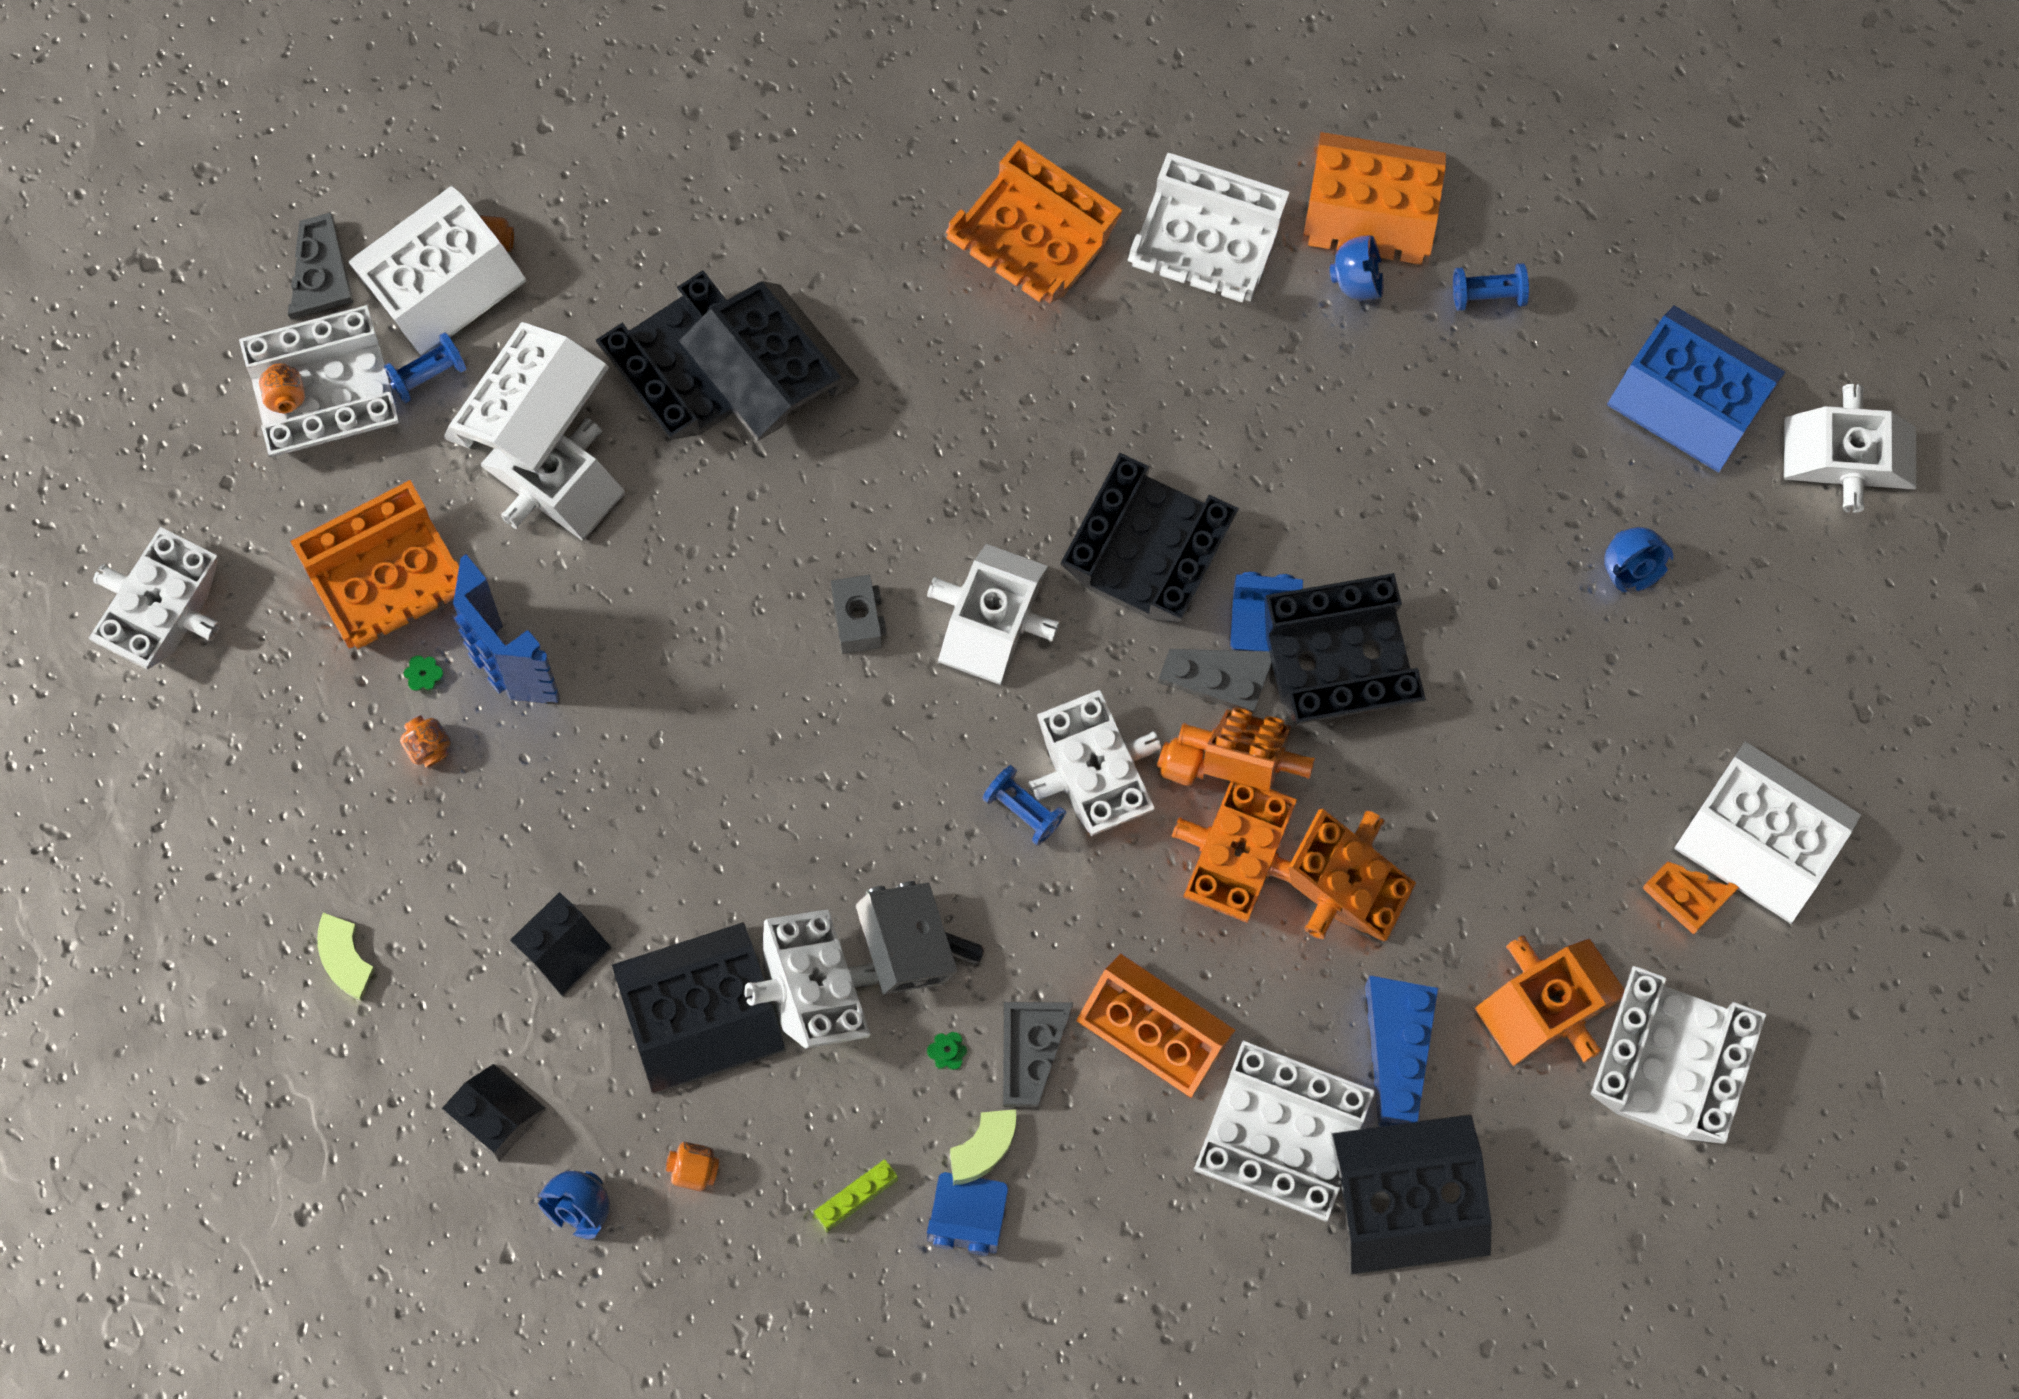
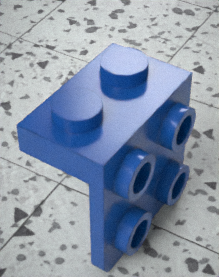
[1230,572,1303,651]
[927,1172,1008,1256]

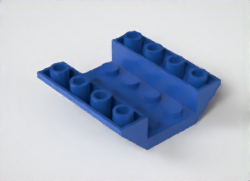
[1607,305,1785,473]

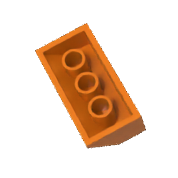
[1076,953,1236,1098]

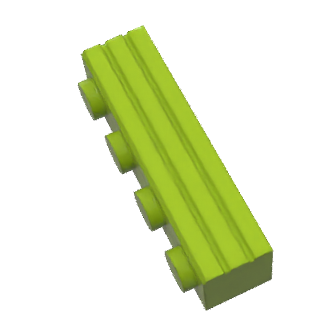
[813,1159,898,1233]

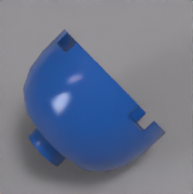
[1330,235,1384,301]
[1604,527,1674,593]
[538,1171,610,1239]

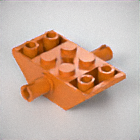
[1178,708,1315,791]
[1172,781,1297,923]
[1288,809,1416,941]
[1475,935,1625,1067]

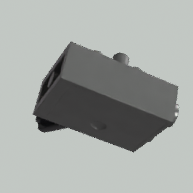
[855,881,984,995]

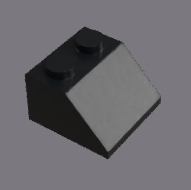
[510,892,612,997]
[442,1064,546,1161]

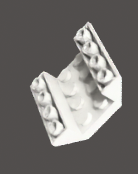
[348,186,527,356]
[239,305,399,458]
[444,322,609,473]
[1674,741,1861,924]
[1590,966,1766,1144]
[1194,1041,1374,1222]

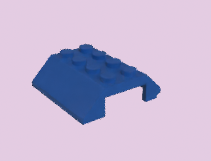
[453,554,560,704]

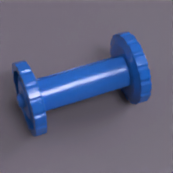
[1453,263,1529,311]
[384,332,466,404]
[982,765,1066,846]

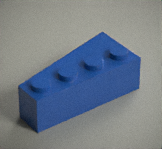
[1365,975,1438,1126]

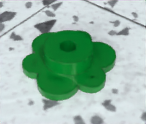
[403,655,443,691]
[927,1032,967,1070]

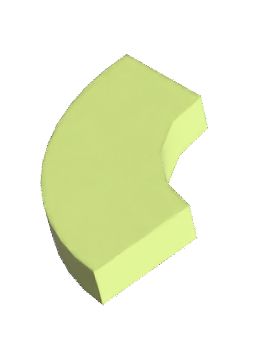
[317,913,375,1001]
[950,1109,1016,1185]

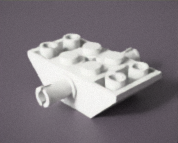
[1784,384,1917,513]
[481,418,625,541]
[89,527,221,670]
[927,544,1060,685]
[1028,690,1162,836]
[745,909,879,1048]

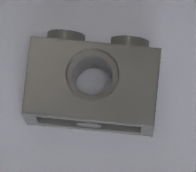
[831,574,887,654]

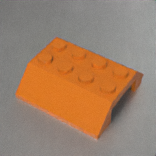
[1303,132,1446,265]
[946,140,1122,304]
[290,480,459,650]

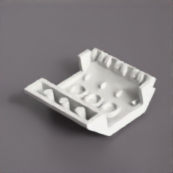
[1128,152,1290,303]

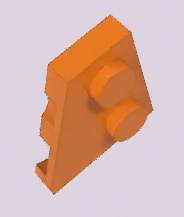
[1643,861,1739,935]

